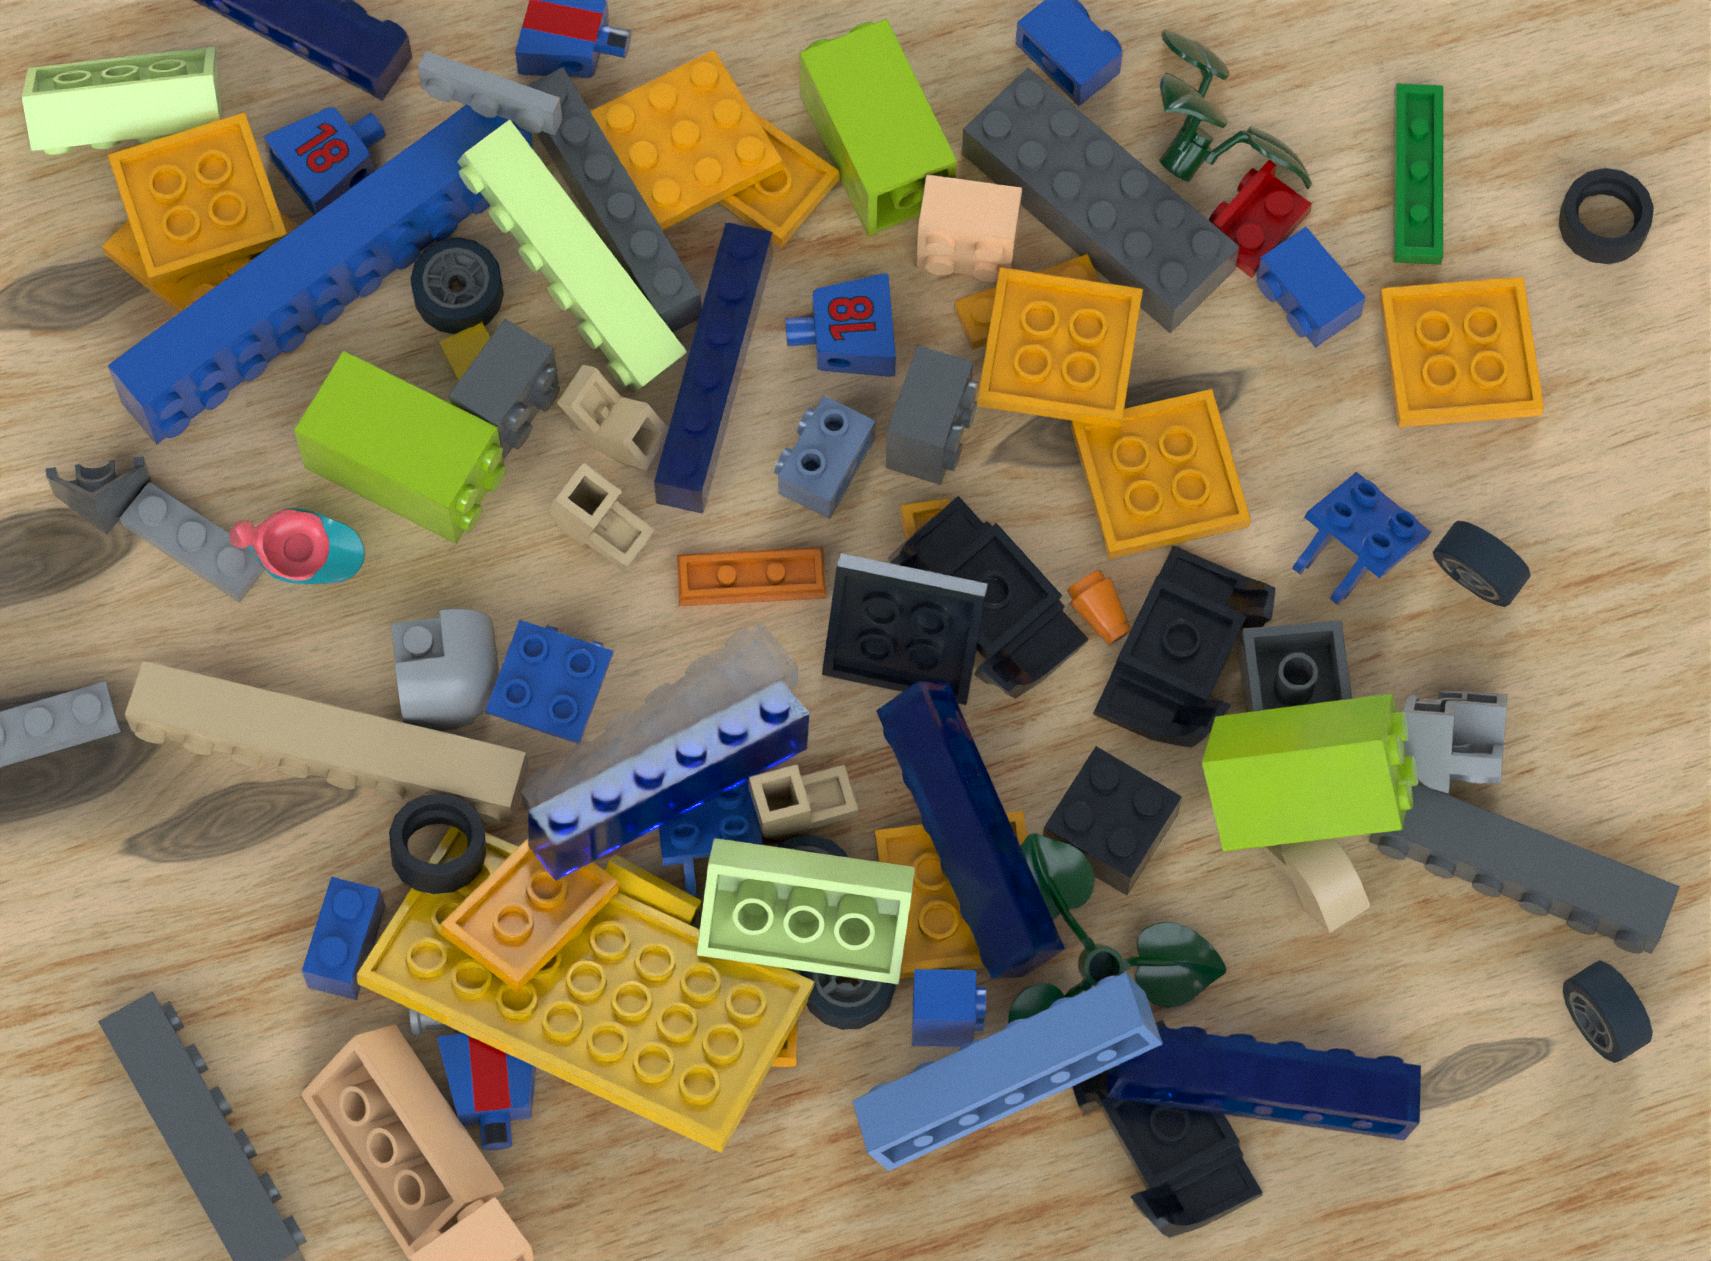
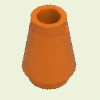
[1067,570,1132,646]

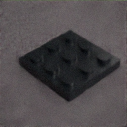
[822,553,988,705]

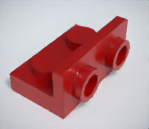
[1208,160,1312,278]

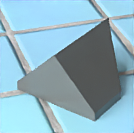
[46,456,151,534]

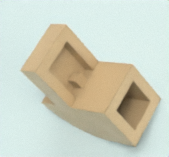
[557,365,672,470]
[549,462,655,572]
[749,764,859,840]
[1263,838,1371,933]

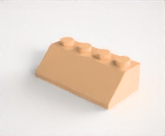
[301,1024,505,1259]

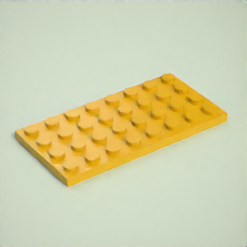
[357,826,815,1153]

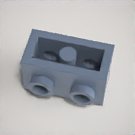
[774,396,876,519]

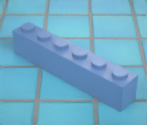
[853,972,1163,1171]

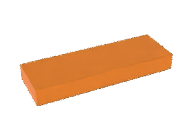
[677,547,826,606]

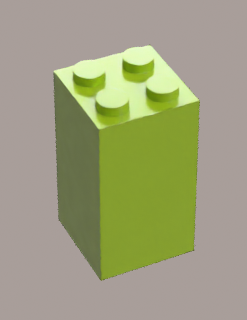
[799,18,957,236]
[294,351,506,544]
[1202,693,1418,852]

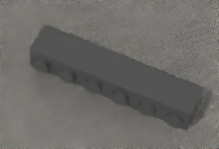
[526,67,702,333]
[1369,783,1680,954]
[99,991,307,1261]

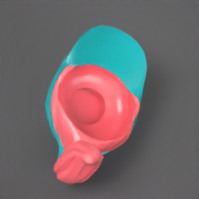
[229,508,365,584]

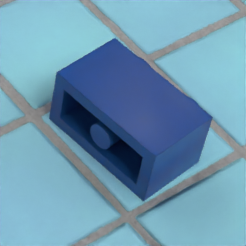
[1015,0,1123,107]
[1257,227,1366,348]
[302,877,386,1000]
[912,969,986,1047]

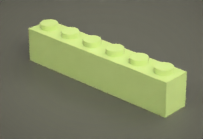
[457,119,687,393]

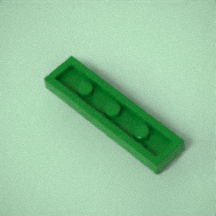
[1393,83,1444,265]

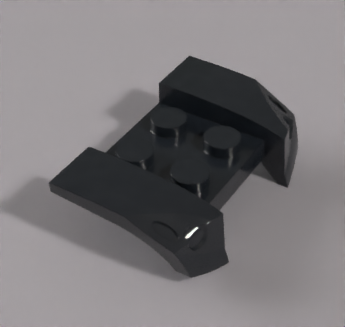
[888,496,1089,699]
[1093,546,1275,748]
[1072,1020,1263,1237]

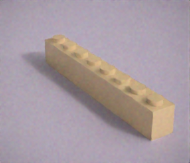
[125,660,529,824]

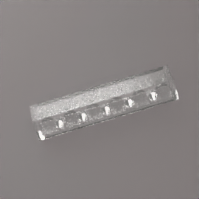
[520,622,798,844]

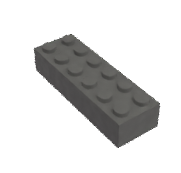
[962,68,1239,334]

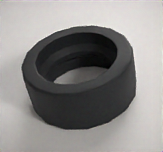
[1559,168,1654,265]
[389,793,486,894]

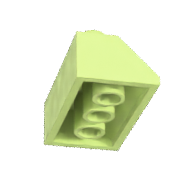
[22,46,222,155]
[697,838,915,984]

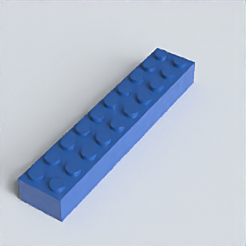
[108,105,534,445]

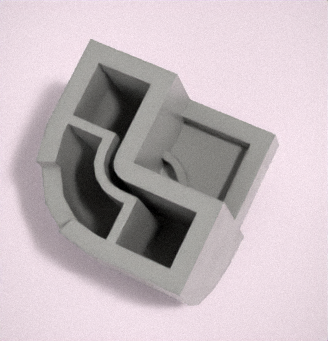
[391,609,499,731]
[1403,690,1508,793]

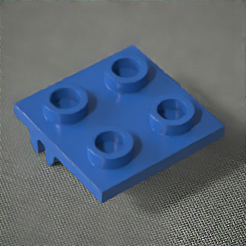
[1292,472,1431,605]
[485,620,614,745]
[654,781,763,898]

